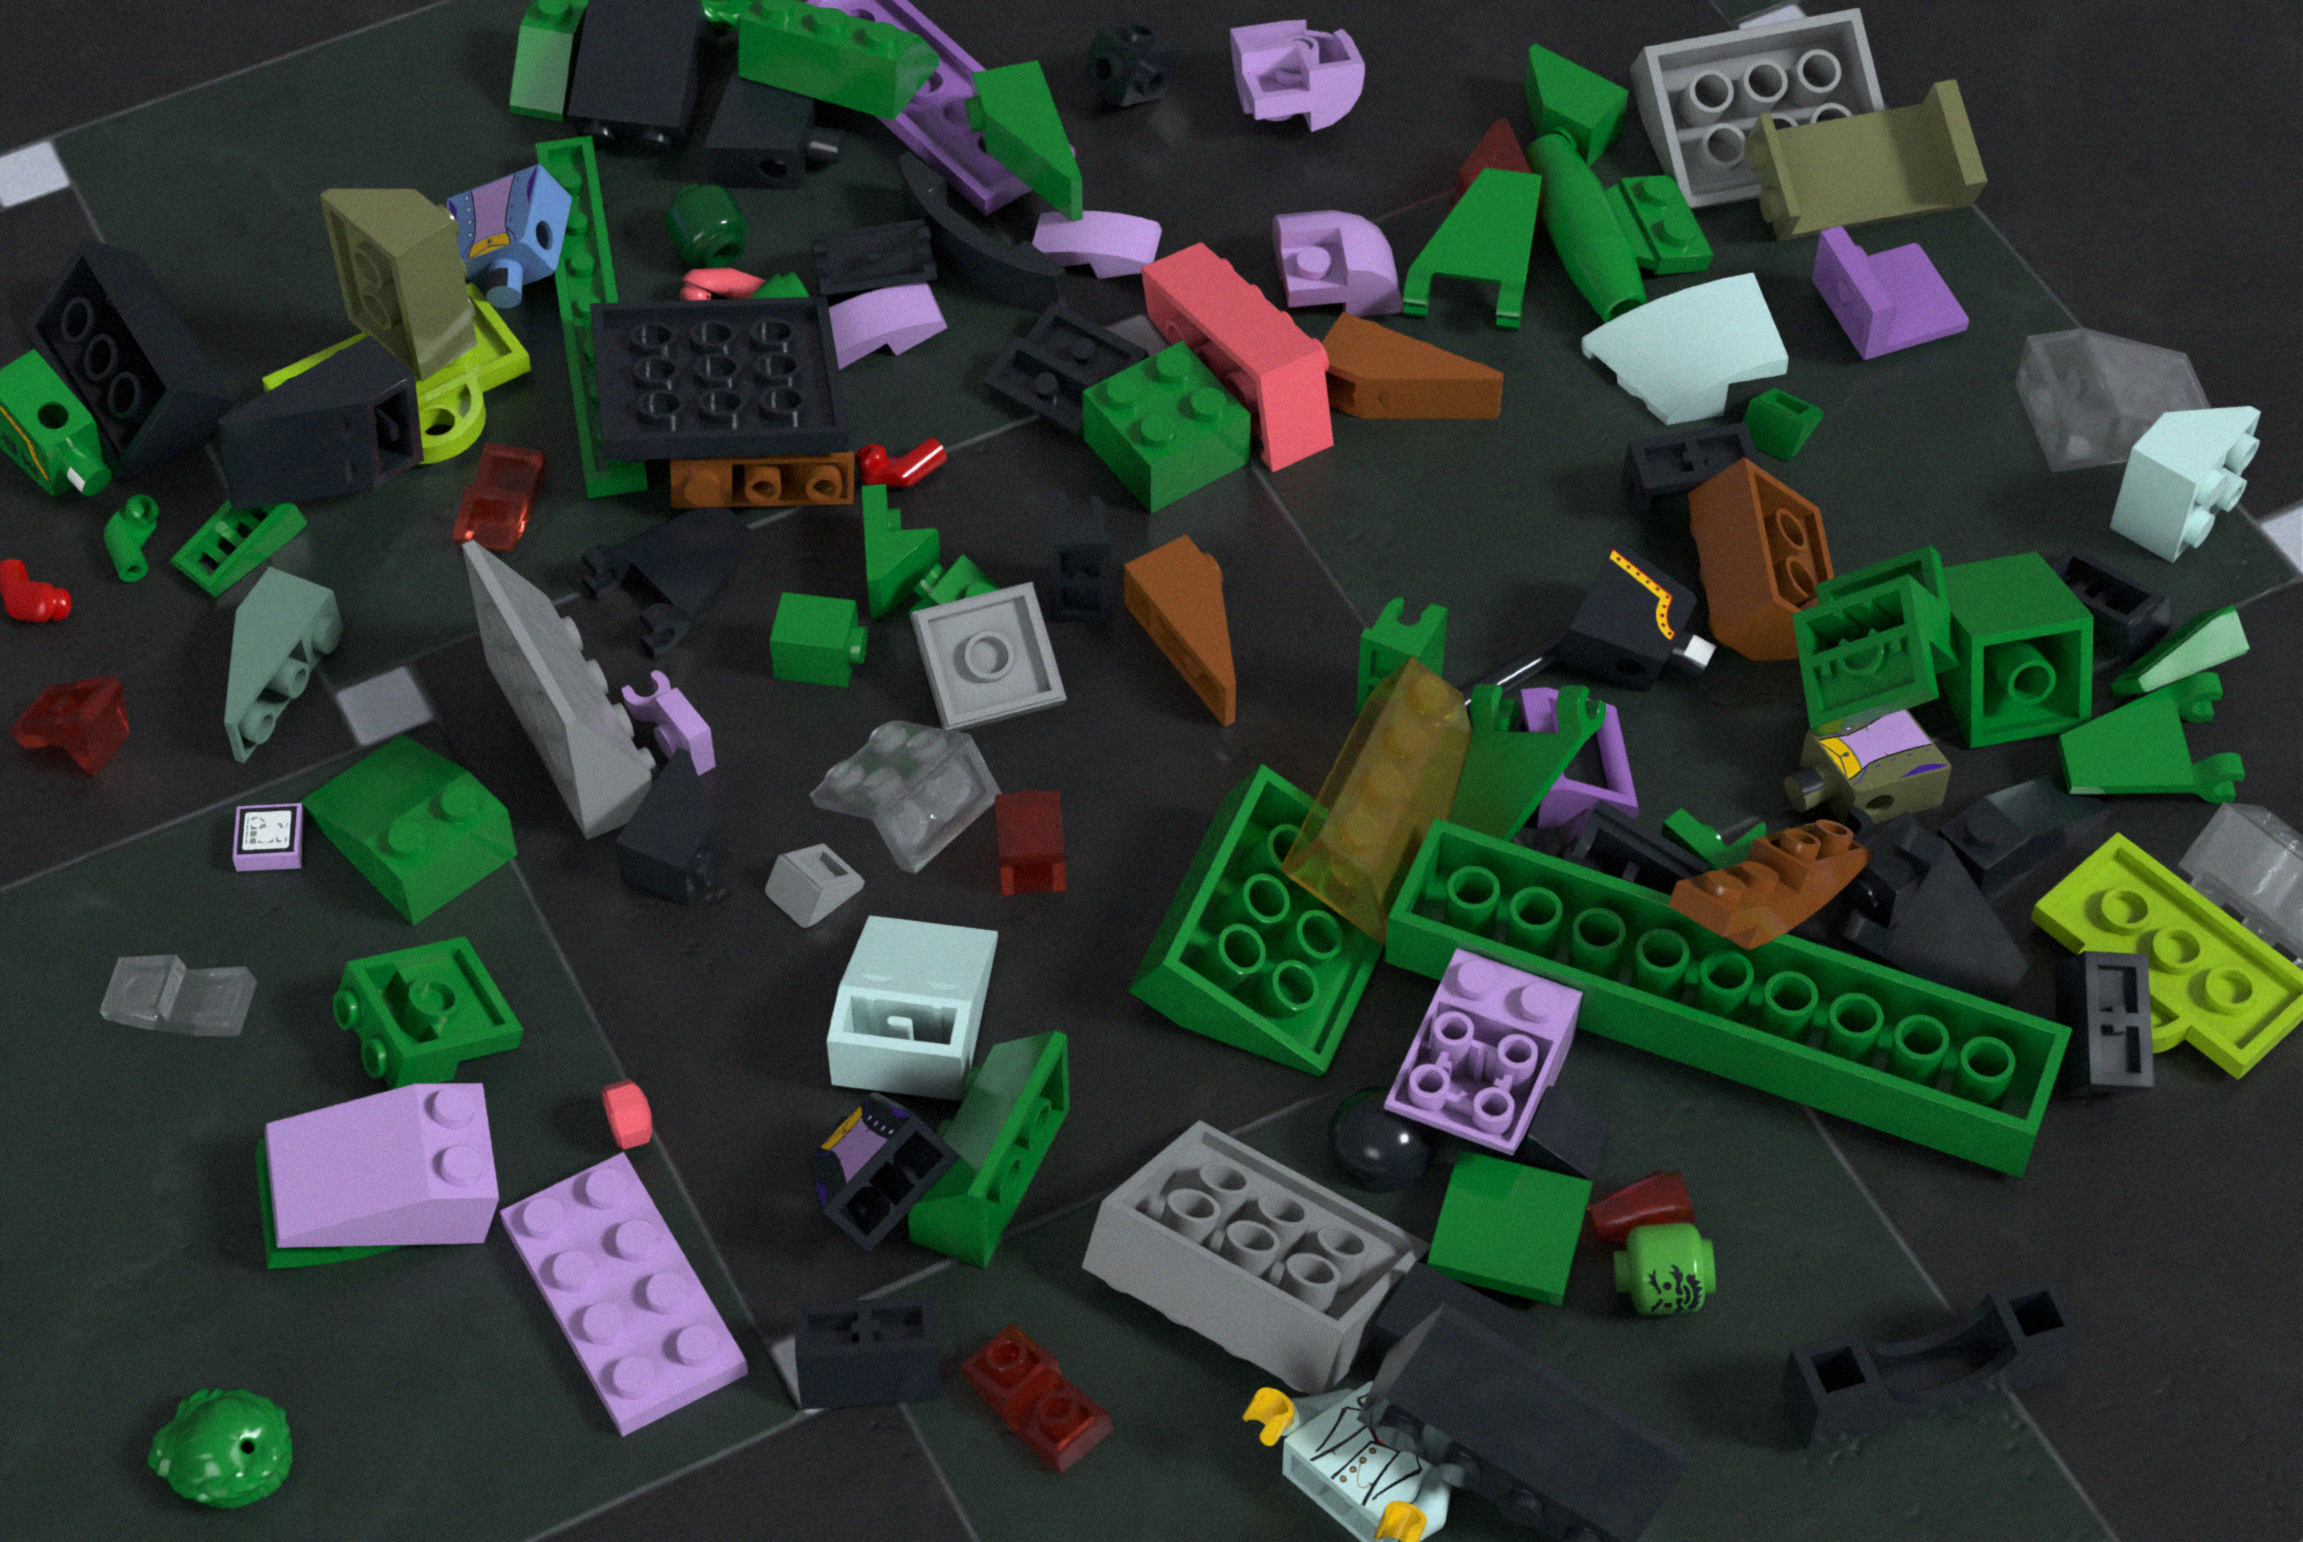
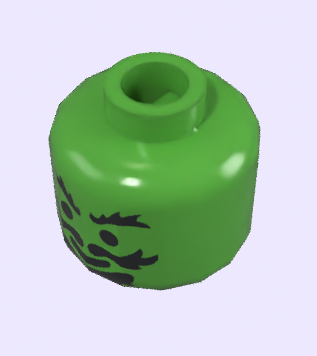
[1613,1223,1716,1316]

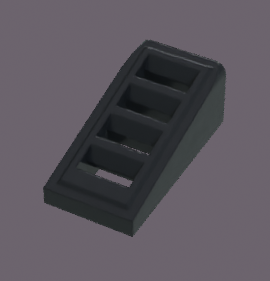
[2049,547,2170,662]

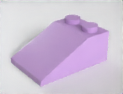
[265,1083,499,1248]

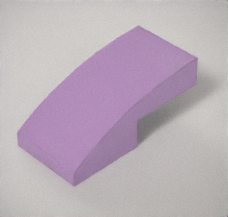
[1032,211,1162,279]
[829,281,948,370]

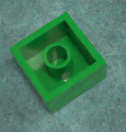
[1083,341,1251,514]

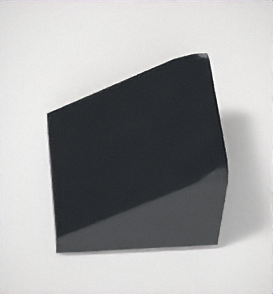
[1524,1085,1611,1181]

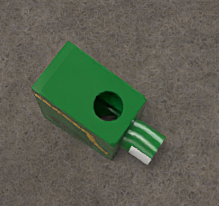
[0,349,112,496]

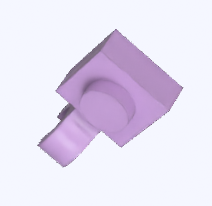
[622,670,716,776]

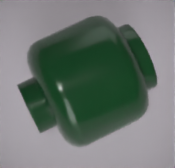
[664,184,750,269]

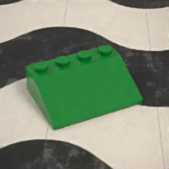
[1128,764,1412,1077]

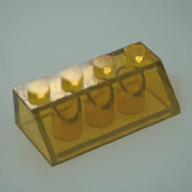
[1279,656,1473,945]

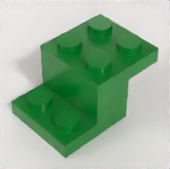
[1792,545,1960,737]

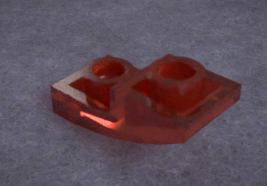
[960,1323,1113,1474]

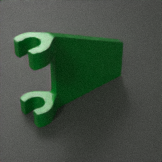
[1403,168,1542,331]
[2057,672,2245,804]
[1448,684,1606,842]

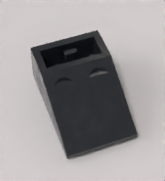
[217,335,424,511]

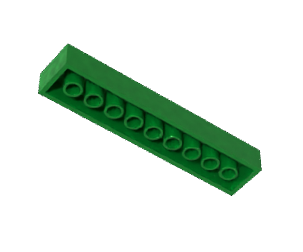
[1385,817,2072,1178]

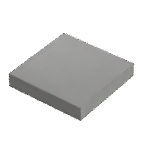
[910,582,1067,735]

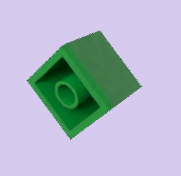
[1938,551,2094,749]

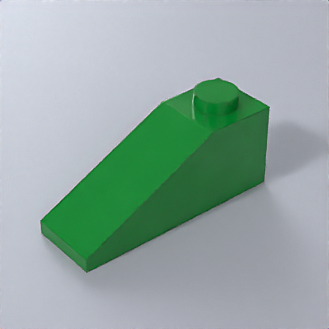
[964,60,1083,221]

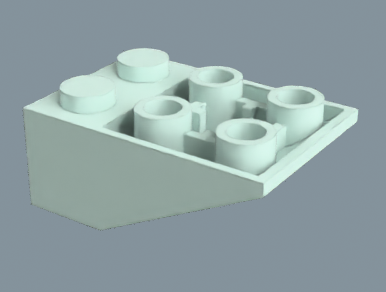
[827,915,998,1101]

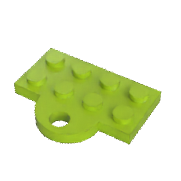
[262,282,531,464]
[2030,832,2303,1080]

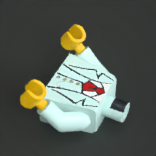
[1242,1381,1452,1542]

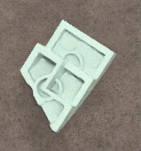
[1581,272,1789,425]

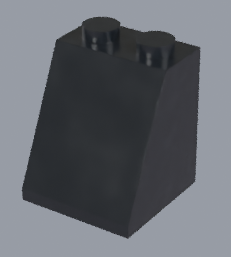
[567,0,719,152]

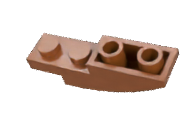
[1668,820,1873,950]

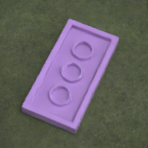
[500,1152,748,1437]

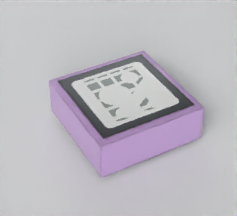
[232,803,305,872]

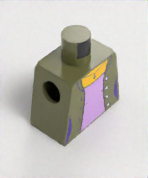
[1784,709,1952,827]

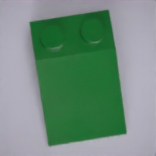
[298,734,517,926]

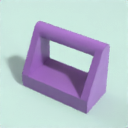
[1517,687,1639,829]

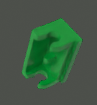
[1356,597,1448,737]

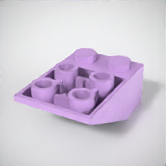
[1384,948,1583,1156]

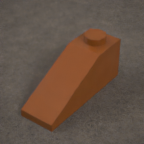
[1123,534,1236,727]

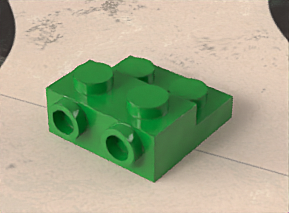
[333,936,524,1090]

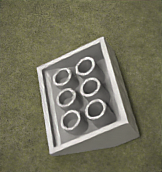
[1629,8,1885,211]
[462,540,660,840]
[1081,1120,1431,1396]

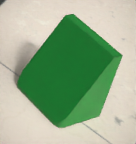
[1743,387,1824,461]

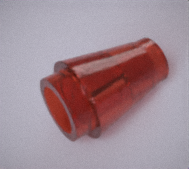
[1588,1169,1695,1244]

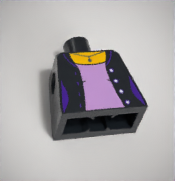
[807,1092,961,1252]

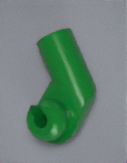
[104,494,159,582]

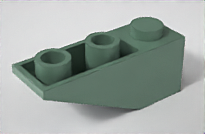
[224,566,343,764]

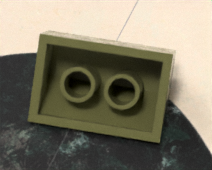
[320,188,478,382]

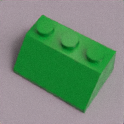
[738,0,940,121]
[907,1031,1070,1269]

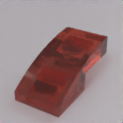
[451,442,548,552]

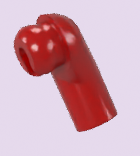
[855,437,947,488]
[0,559,72,623]

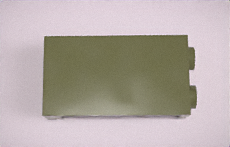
[1744,79,1988,242]

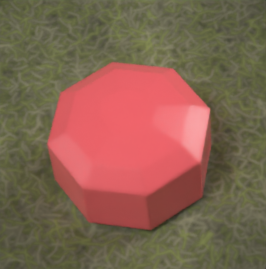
[601,1079,652,1150]

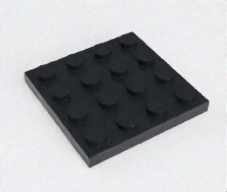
[590,296,850,463]

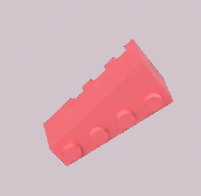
[1141,242,1334,473]

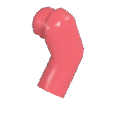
[679,268,766,301]

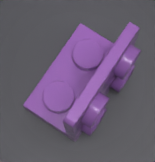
[1812,225,1969,360]

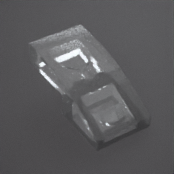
[99,954,258,1036]

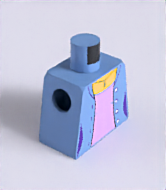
[447,164,572,308]

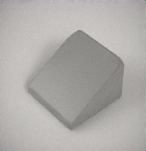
[765,843,865,928]

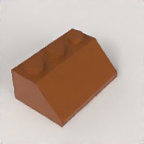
[1687,457,1834,661]

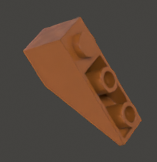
[1321,312,1504,419]
[669,450,854,508]

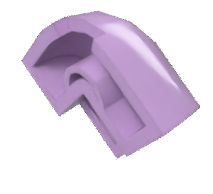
[1230,20,1365,132]
[1272,210,1403,317]

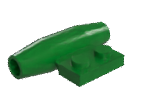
[1525,134,1713,324]

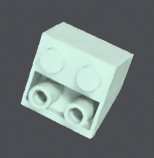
[2110,406,2261,563]

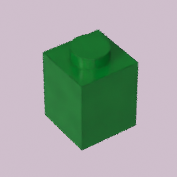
[770,592,868,688]

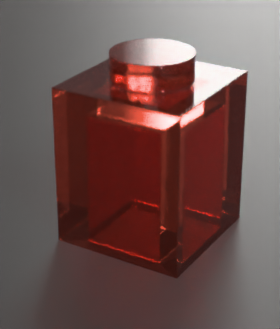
[995,790,1066,895]

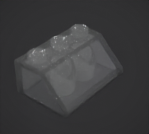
[2178,802,2303,971]

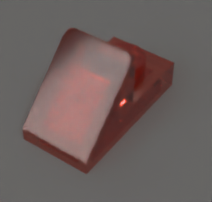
[9,675,129,776]

